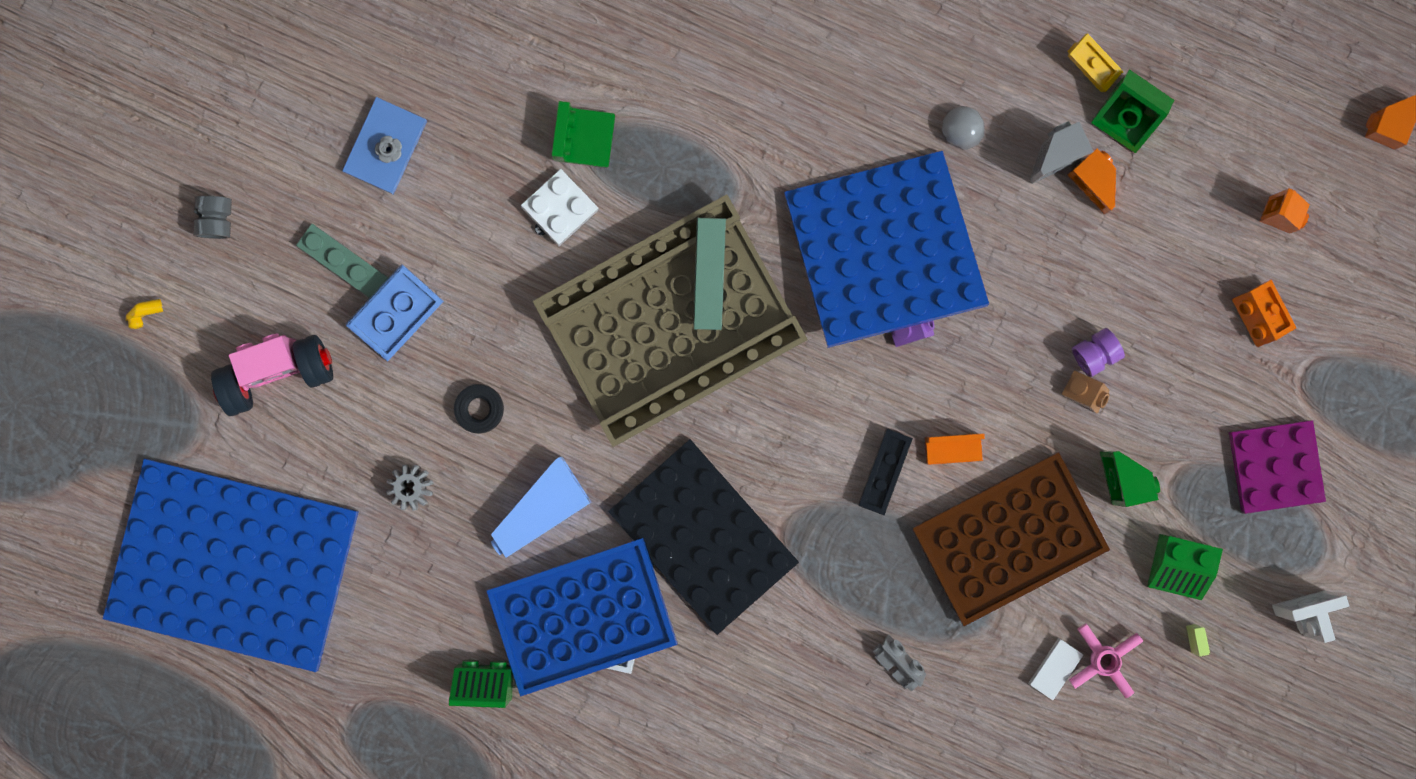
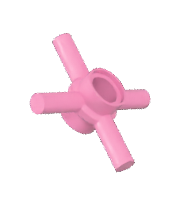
[1069,623,1143,698]

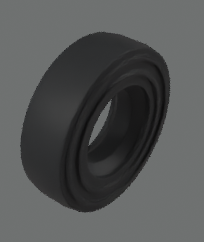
[454,384,504,434]

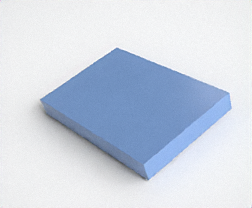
[342,97,427,195]
[346,264,444,361]

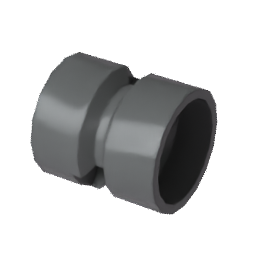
[193,196,232,239]

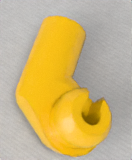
[125,299,163,329]

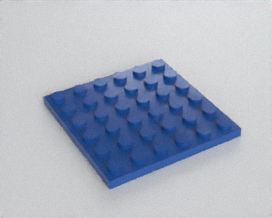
[784,151,989,348]

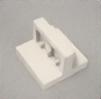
[1272,590,1349,643]

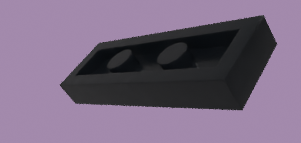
[858,429,913,516]

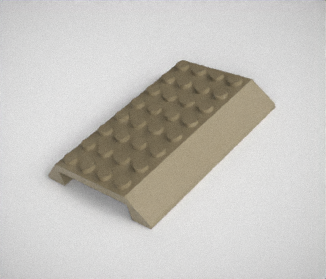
[533,194,808,447]

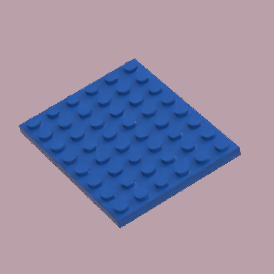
[103,459,359,672]

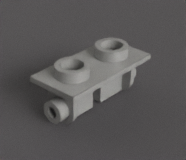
[873,634,926,691]

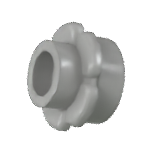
[375,136,402,163]

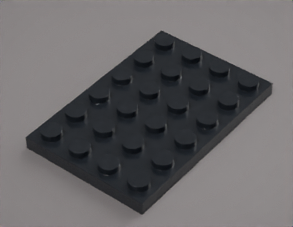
[608,439,799,635]

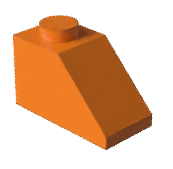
[1365,95,1416,150]
[1068,148,1116,214]
[1259,188,1310,234]

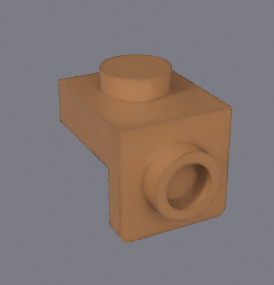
[1062,370,1109,414]

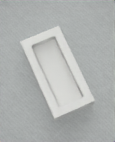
[1028,638,1083,700]

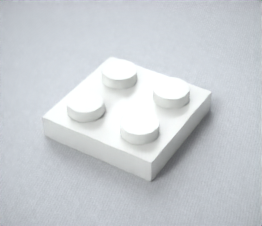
[521,169,599,247]

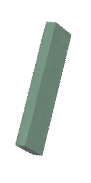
[693,217,726,330]

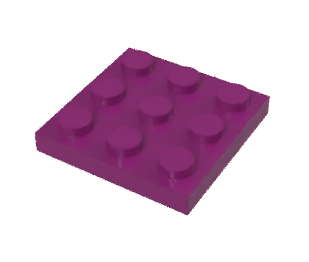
[1228,420,1326,514]

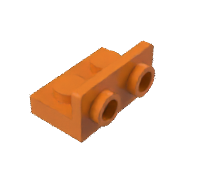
[1232,279,1296,347]

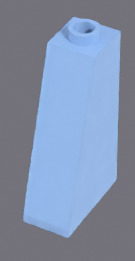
[491,457,592,558]

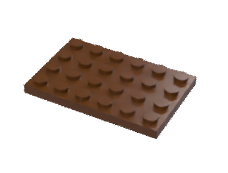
[912,452,1110,626]

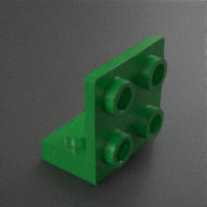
[552,101,615,168]

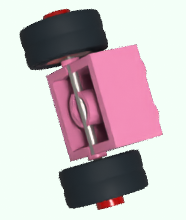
[211,333,334,416]

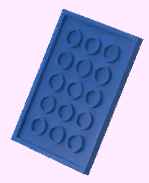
[487,538,678,697]

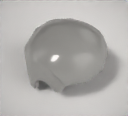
[942,106,985,150]

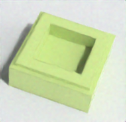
[1186,624,1210,656]

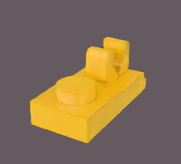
[1067,33,1123,92]

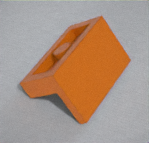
[925,434,985,465]

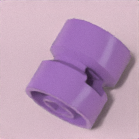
[1072,328,1125,377]

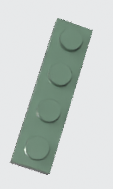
[296,224,388,298]

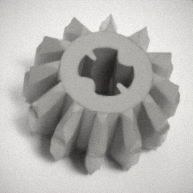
[386,464,434,511]

